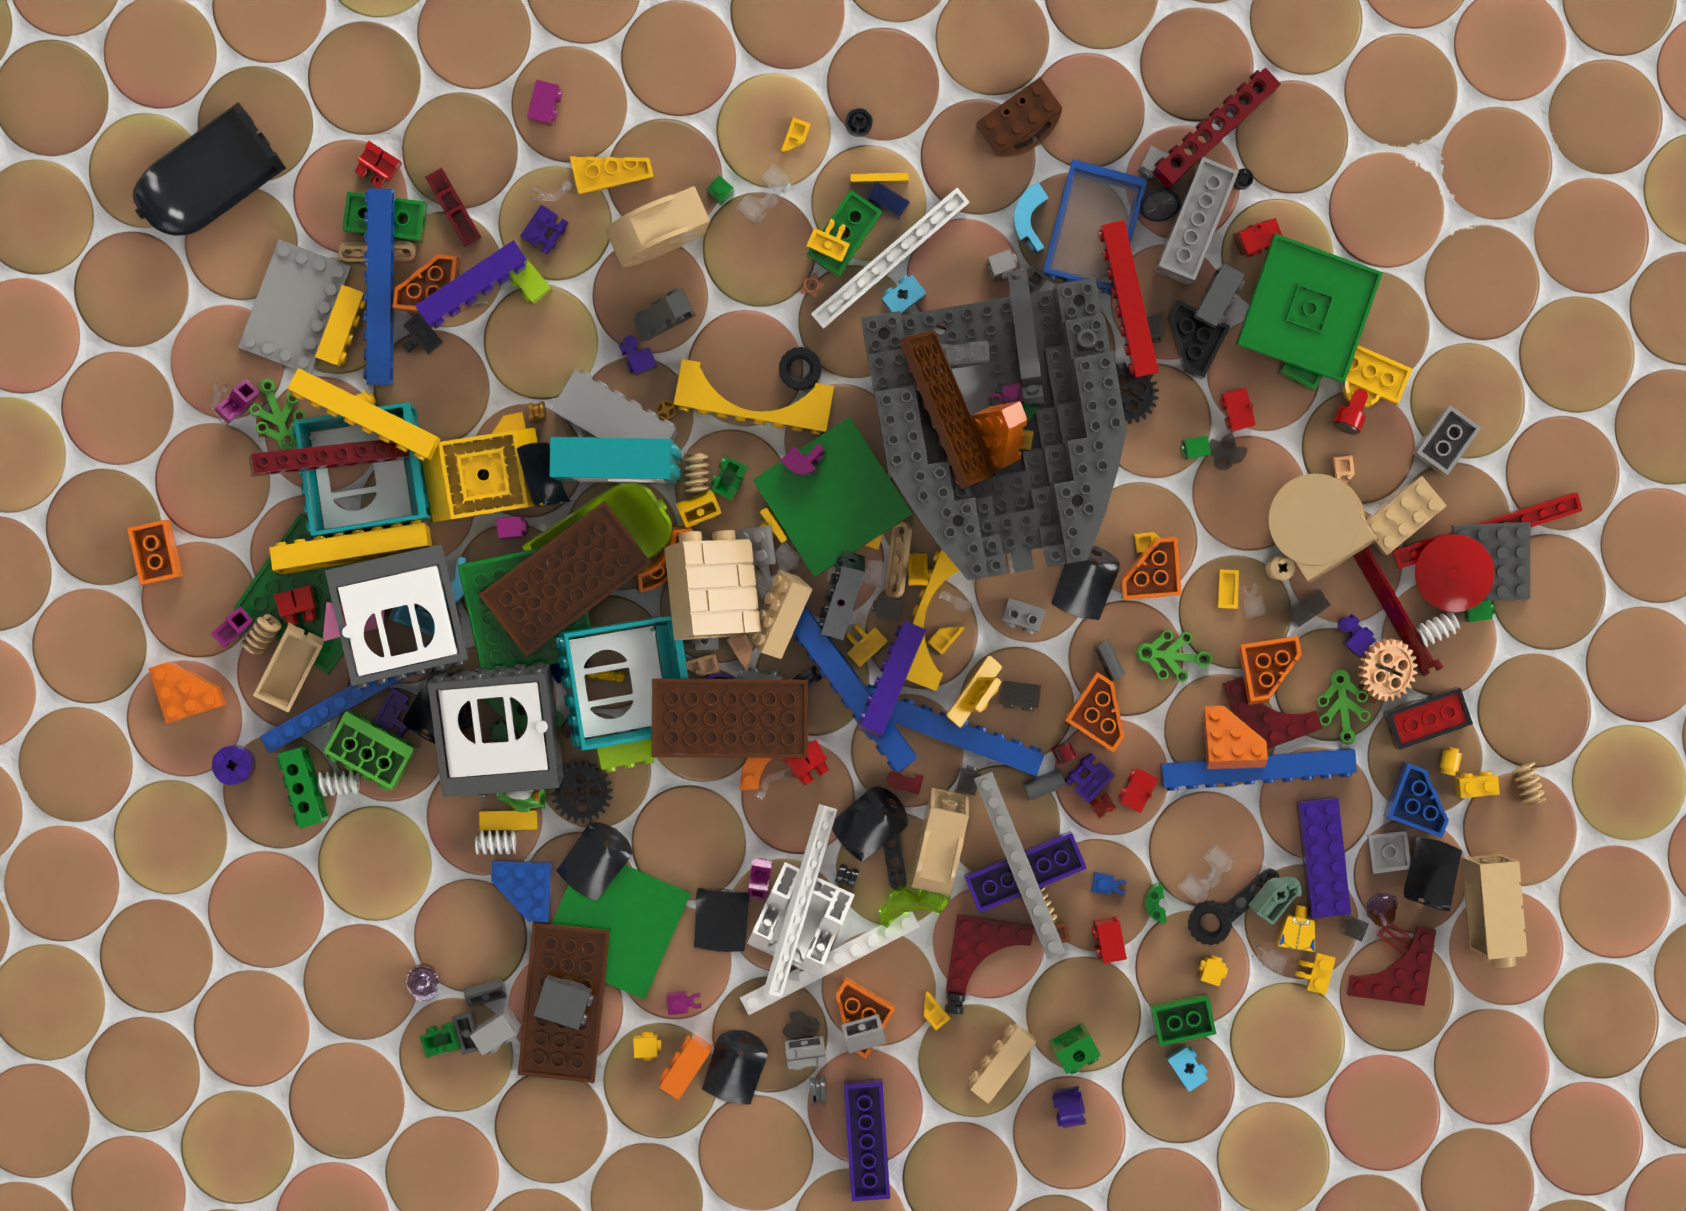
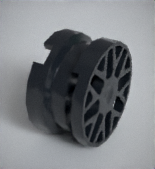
[845,108,873,137]
[792,665,823,687]

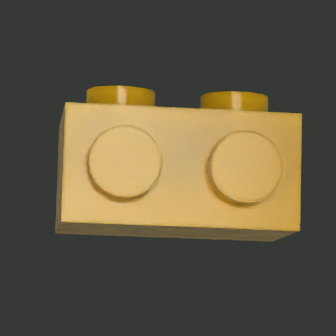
[676,489,722,528]
[1454,771,1500,798]

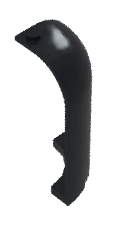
[133,102,286,236]

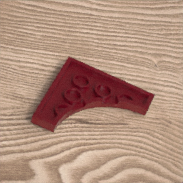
[1223,677,1323,749]
[946,914,1034,994]
[1347,927,1436,1006]

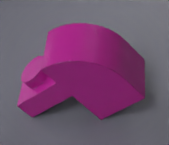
[214,379,260,424]
[780,443,826,476]
[211,606,254,648]
[748,858,772,900]

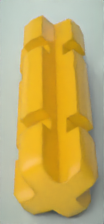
[587,671,625,683]

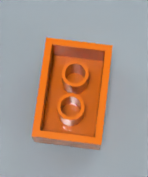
[127,520,183,585]
[659,1033,713,1100]

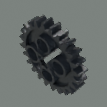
[1116,362,1159,425]
[550,761,613,824]

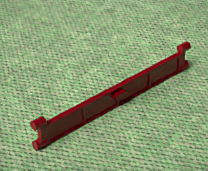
[1353,546,1443,676]

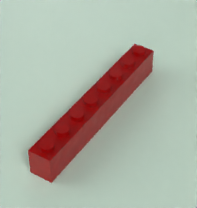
[1098,220,1159,379]

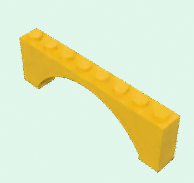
[674,359,834,436]
[906,549,960,691]

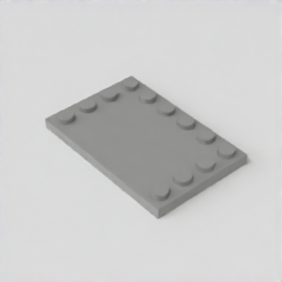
[238,239,352,374]

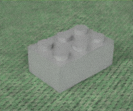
[1412,405,1482,476]
[470,1006,522,1056]

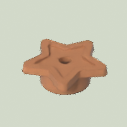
[801,273,825,298]

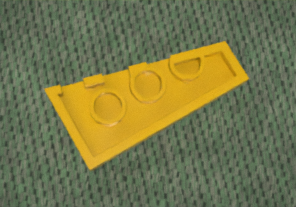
[570,156,654,195]

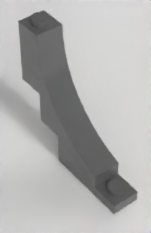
[1007,269,1044,405]

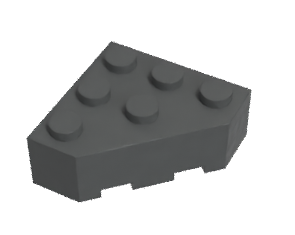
[1194,263,1245,328]
[633,288,696,342]

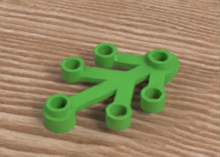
[249,379,305,450]
[1136,630,1212,682]
[1317,670,1371,744]

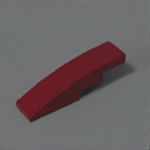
[425,167,481,247]

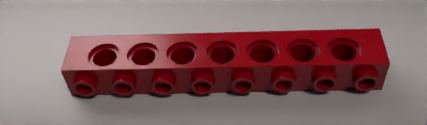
[1152,67,1281,189]
[249,440,410,477]

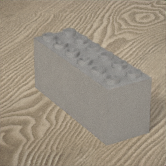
[1153,157,1239,286]
[551,370,678,441]

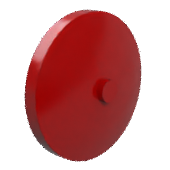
[1415,534,1495,612]

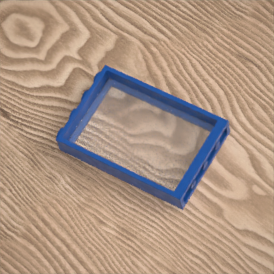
[1042,160,1147,296]

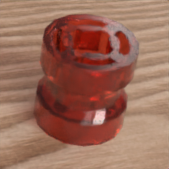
[1090,792,1116,819]

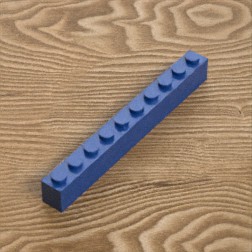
[363,188,395,385]
[794,605,919,772]
[260,641,442,753]
[867,684,1045,776]
[1160,748,1357,791]

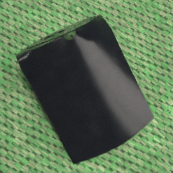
[516,443,574,507]
[1051,545,1120,620]
[403,669,468,744]
[832,786,908,862]
[556,822,632,901]
[1404,838,1462,911]
[694,888,749,952]
[702,1030,768,1104]

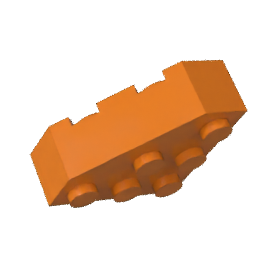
[392,254,460,313]
[971,401,1027,470]
[1120,536,1182,600]
[1238,636,1302,705]
[148,662,227,724]
[1063,671,1124,753]
[1203,706,1268,769]
[836,976,896,1058]

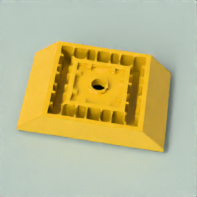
[422,428,544,522]

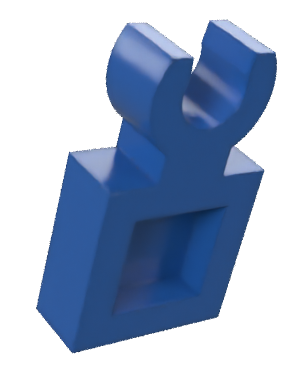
[1091,872,1127,895]

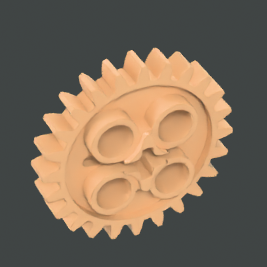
[1358,638,1418,702]

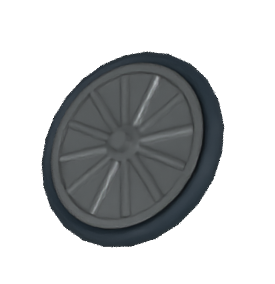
[1140,188,1180,222]

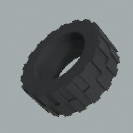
[779,347,821,390]
[1188,900,1233,945]

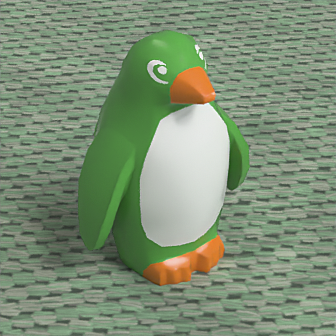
[496,789,546,812]

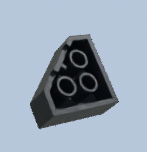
[1167,300,1230,380]

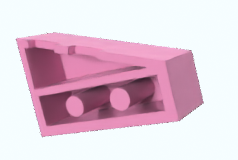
[323,602,388,641]

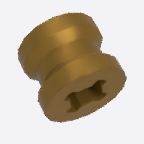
[656,400,676,420]
[528,401,546,422]

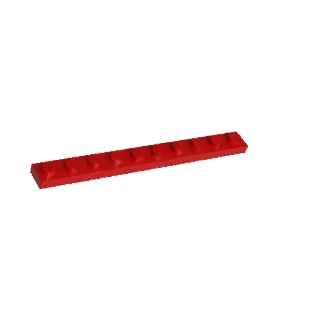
[1392,492,1583,569]

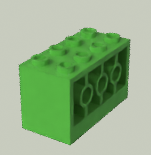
[323,710,420,791]

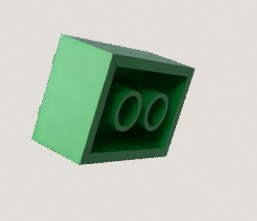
[1149,993,1217,1046]

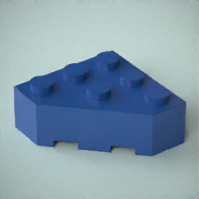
[1383,762,1449,838]
[491,859,553,922]

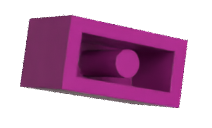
[527,80,563,126]
[496,517,529,539]

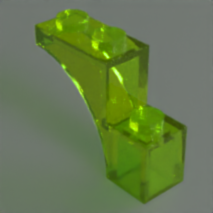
[879,885,951,927]

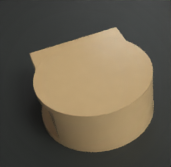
[605,186,710,267]
[1269,474,1378,582]
[911,787,969,896]

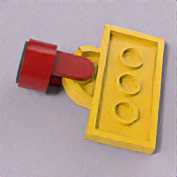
[1333,345,1413,435]

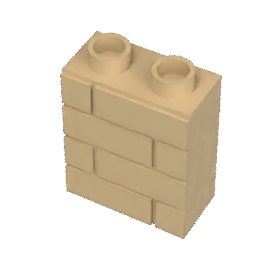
[664,530,761,640]
[1462,854,1527,968]

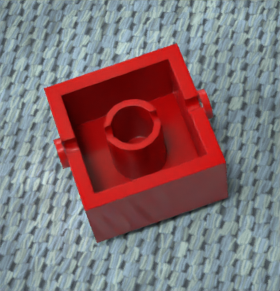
[1233,218,1283,258]
[1219,387,1256,433]
[1118,768,1159,813]
[1091,917,1127,964]

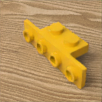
[946,656,1002,728]

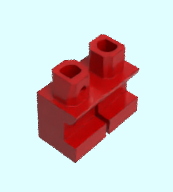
[355,140,403,188]
[274,585,318,626]
[782,740,829,786]

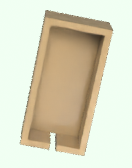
[1366,476,1447,556]
[748,570,812,659]
[253,623,324,713]
[968,1022,1036,1104]

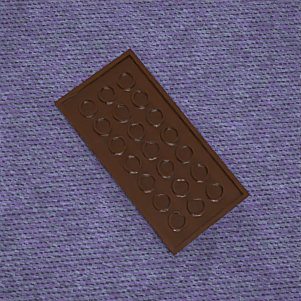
[898,330,996,489]
[479,501,652,657]
[651,679,808,758]
[518,922,611,1083]

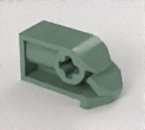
[1248,876,1302,925]

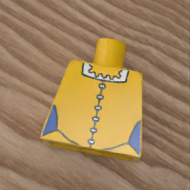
[1275,905,1315,952]

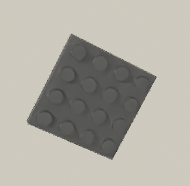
[1452,522,1530,601]

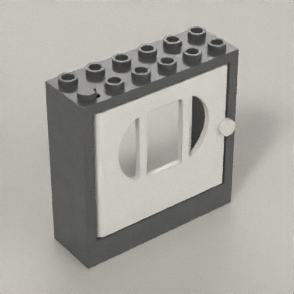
[325,544,468,689]
[428,662,564,797]

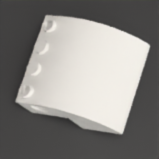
[747,862,854,976]

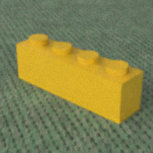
[315,285,367,367]

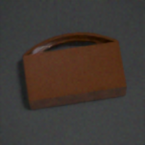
[976,77,1063,157]

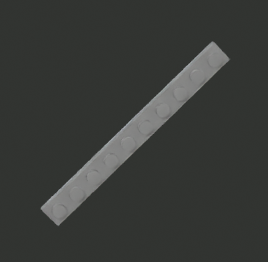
[973,771,1066,959]

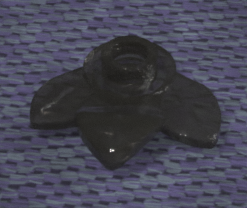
[1209,433,1247,471]
[782,1010,820,1040]

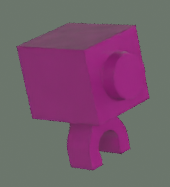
[990,382,1024,406]
[666,991,702,1015]

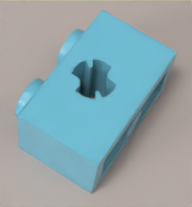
[881,275,927,314]
[1166,1044,1208,1092]

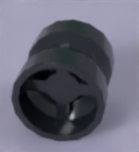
[1233,168,1254,190]
[835,863,859,888]
[944,992,966,1014]

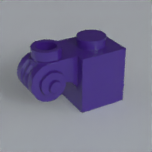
[619,335,658,376]
[1337,614,1376,657]

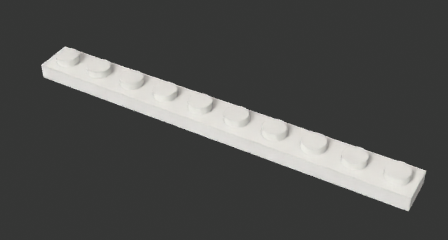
[811,188,970,329]
[763,804,837,997]
[740,909,920,1015]

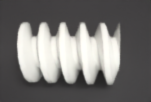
[1416,611,1460,647]
[318,771,360,796]
[475,830,516,855]

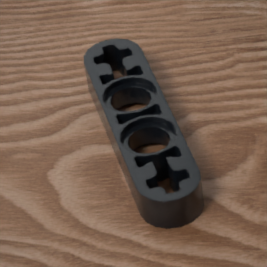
[883,834,907,890]
[1223,868,1279,921]

